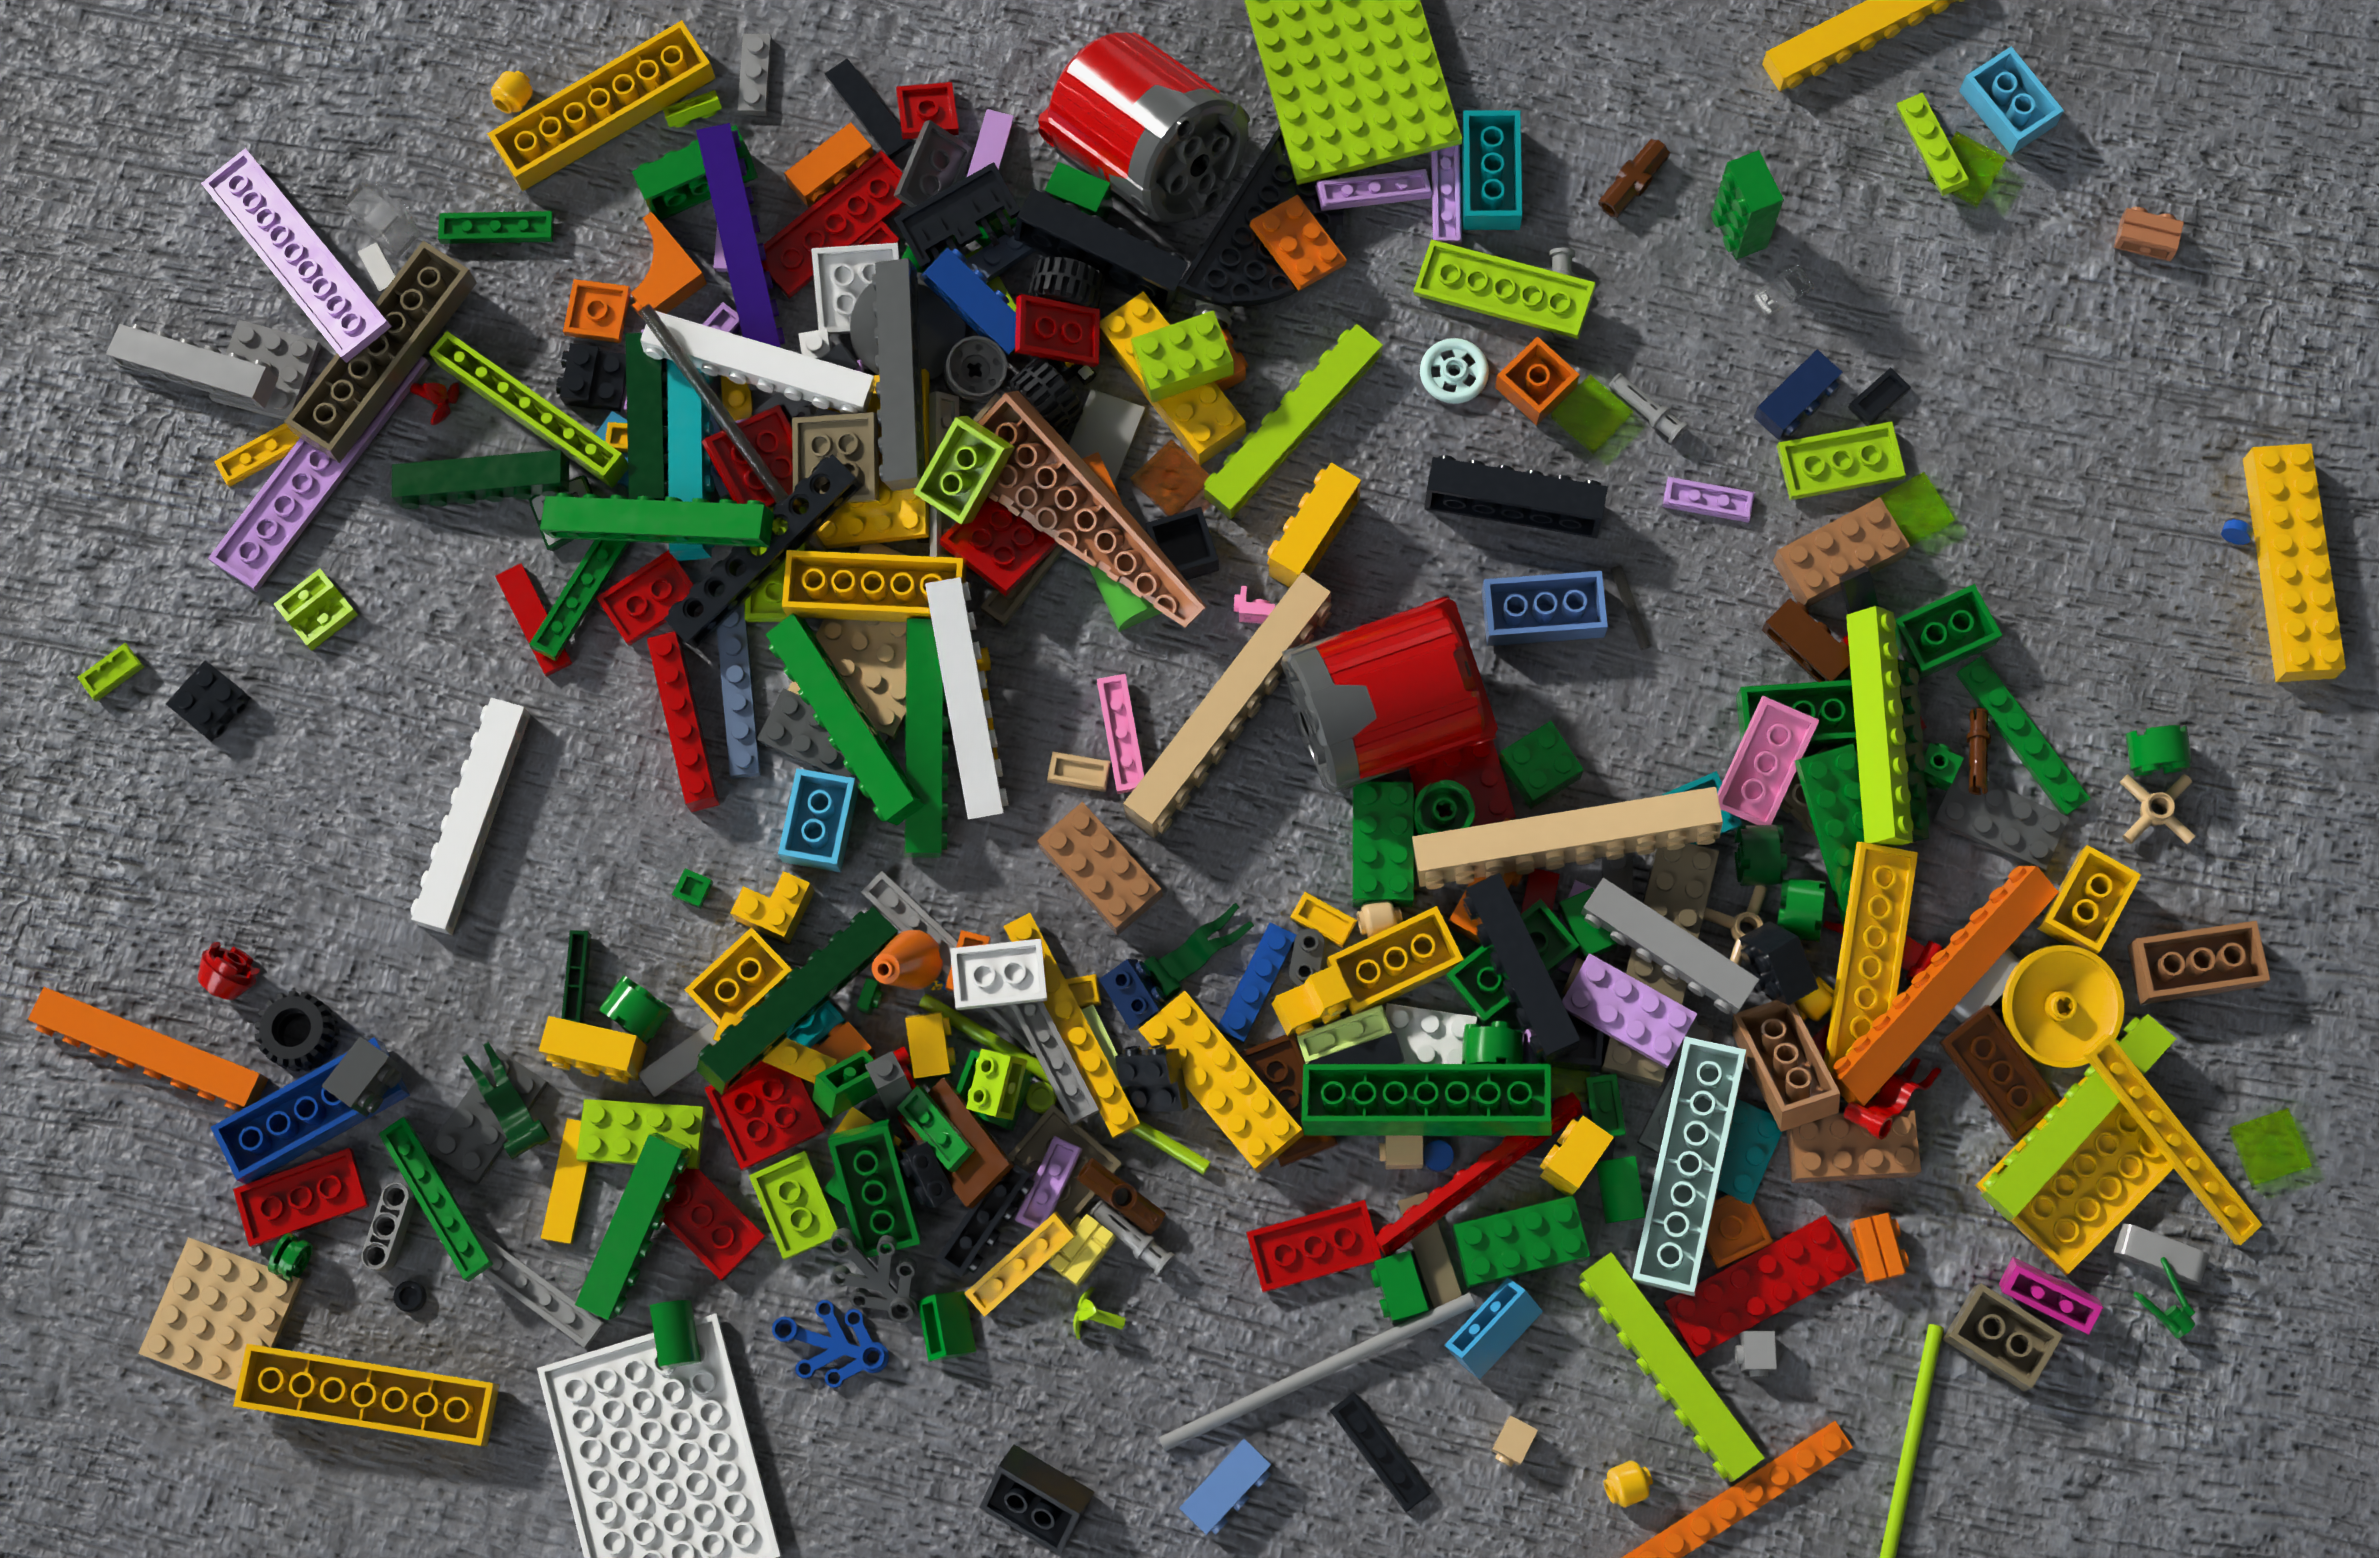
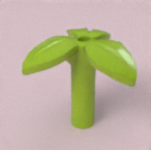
[1073,1286,1126,1339]

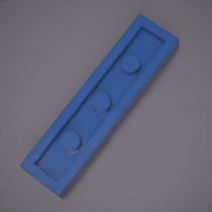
[1217,922,1297,1044]

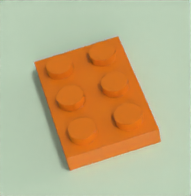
[1250,195,1347,291]

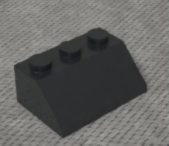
[979,1444,1095,1555]

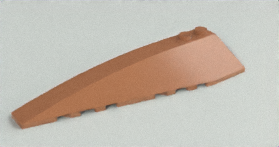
[978,391,1206,628]

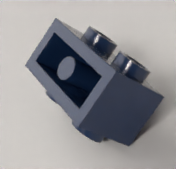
[1099,959,1167,1030]

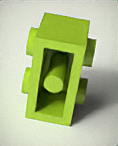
[966,1048,1028,1120]

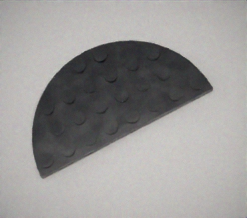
[1176,125,1344,307]

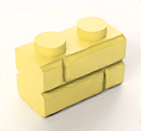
[1049,1214,1117,1288]

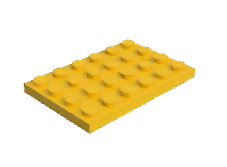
[816,369,930,550]
[1975,1076,2174,1276]

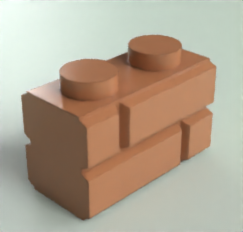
[2114,207,2184,262]

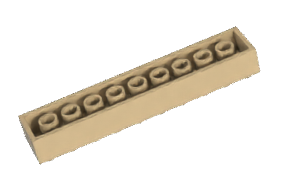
[1123,572,1332,838]
[1412,787,1723,889]

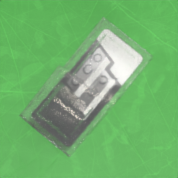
[1748,264,1815,320]

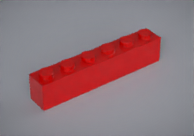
[647,631,720,813]

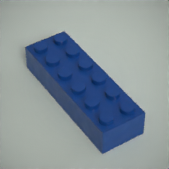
[210,1037,410,1184]

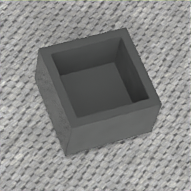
[322,1036,405,1117]

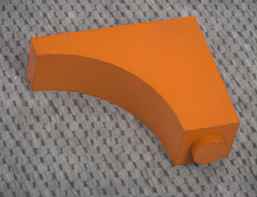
[631,211,707,319]

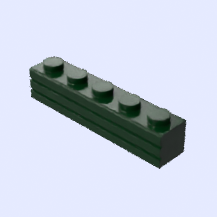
[561,930,592,1023]

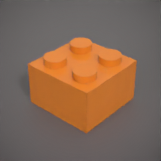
[1495,336,1580,426]

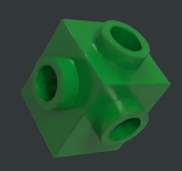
[1923,743,1963,791]

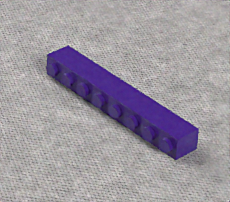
[696,123,786,348]

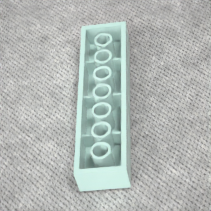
[1632,1037,1746,1296]

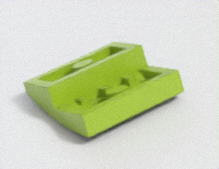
[273,568,358,651]

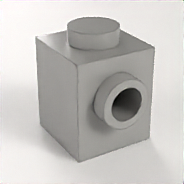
[1735,1331,1777,1378]

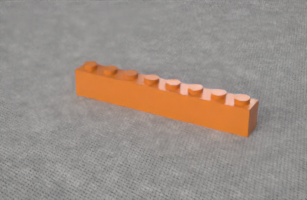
[28,987,269,1112]

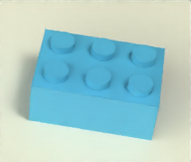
[1959,46,2064,155]
[778,768,859,872]

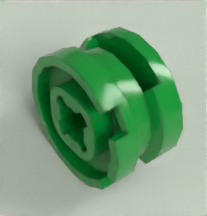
[268,1233,313,1282]

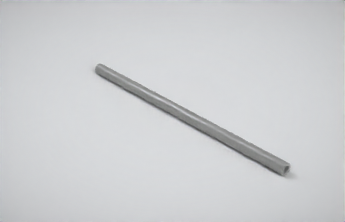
[1158,1292,1476,1451]

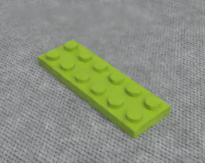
[1413,239,1596,339]

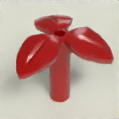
[410,382,460,426]

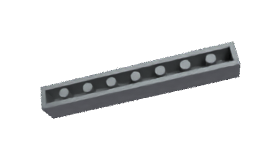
[872,258,925,491]

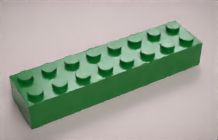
[1301,1064,1552,1136]

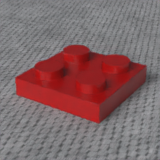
[896,82,959,140]

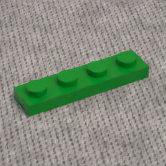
[438,211,554,244]

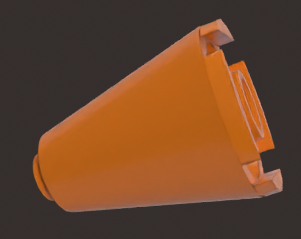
[872,930,943,990]

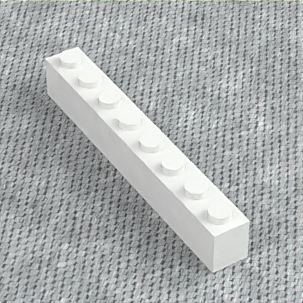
[640,310,875,414]
[925,577,1009,819]
[411,698,530,935]

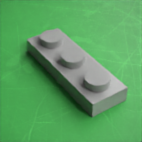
[737,34,772,116]

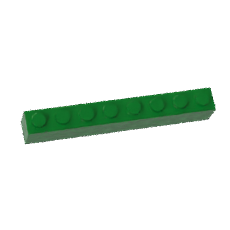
[540,493,774,547]
[765,613,925,826]
[904,618,948,858]

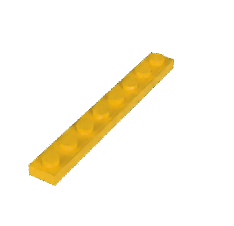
[1003,913,1140,1139]
[2083,1034,2262,1245]

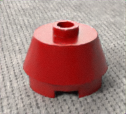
[197,942,260,1000]

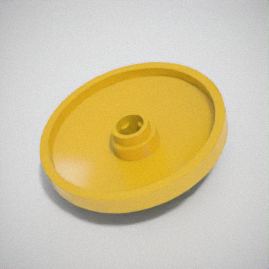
[2002,945,2124,1068]

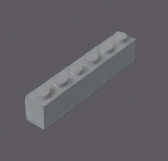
[106,324,278,409]
[1581,878,1759,1015]

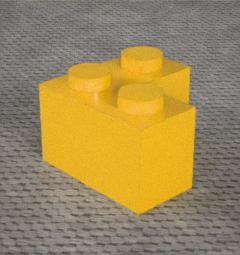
[730,871,815,944]
[1272,964,1352,1036]

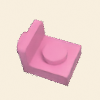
[1234,586,1275,624]

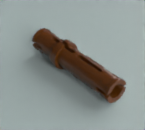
[1967,708,1991,795]

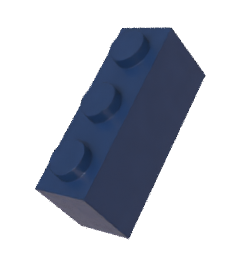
[1754,349,1843,440]

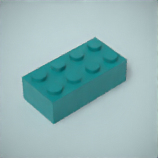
[1462,110,1522,230]

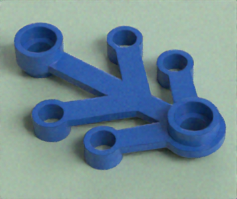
[772,1300,889,1388]

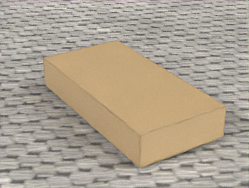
[1047,752,1111,792]

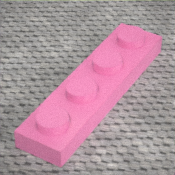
[1097,674,1144,794]

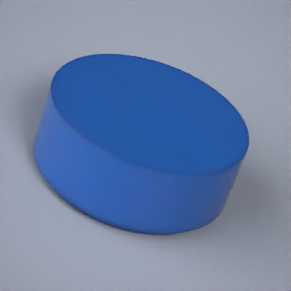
[2221,519,2254,545]
[1423,1140,1454,1172]

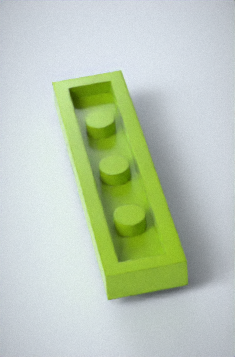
[1896,92,1969,196]

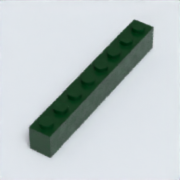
[696,906,898,1095]

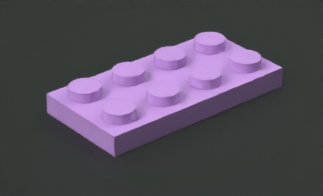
[1562,953,1697,1068]

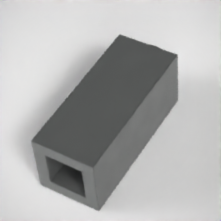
[865,1051,912,1119]

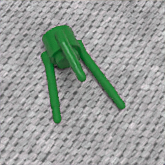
[2133,1257,2195,1339]

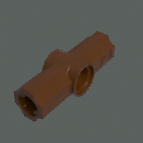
[1598,139,1670,218]
[1076,1158,1166,1235]

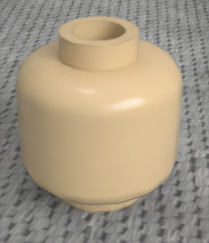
[1357,900,1403,938]

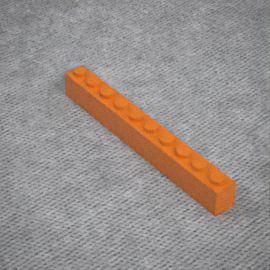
[1830,866,2059,1106]

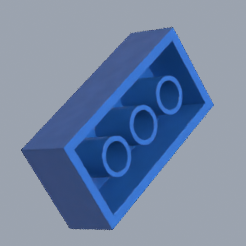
[919,248,1016,356]

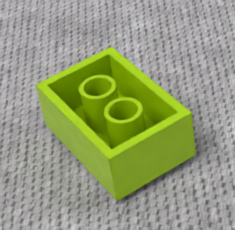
[1131,310,1234,403]
[913,416,1015,524]

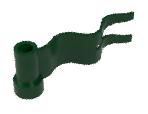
[1143,903,1254,1002]
[462,1042,552,1160]

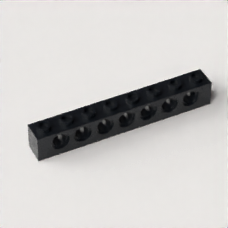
[664,454,863,649]

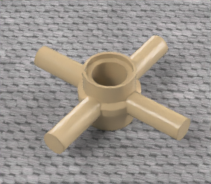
[2119,774,2195,844]
[1703,886,1767,966]

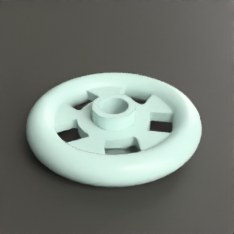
[1420,338,1489,404]

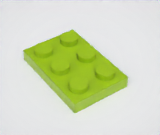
[749,1151,838,1261]

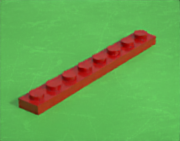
[1375,1092,1583,1257]

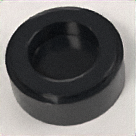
[393,1281,427,1313]

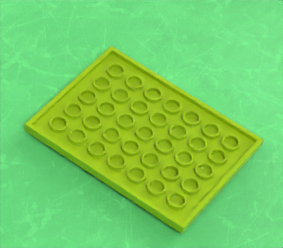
[1244,0,1462,185]

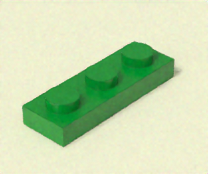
[897,1086,975,1172]

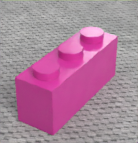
[1999,1257,2103,1335]

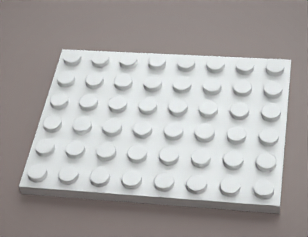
[537,1313,782,1558]

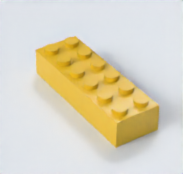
[1100,291,1246,466]
[782,550,966,622]
[1138,991,1304,1173]

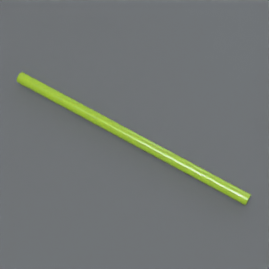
[919,993,1211,1175]
[1879,1324,1944,1558]

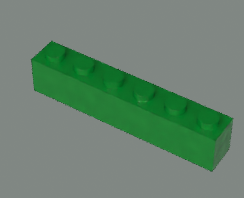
[575,1133,690,1320]

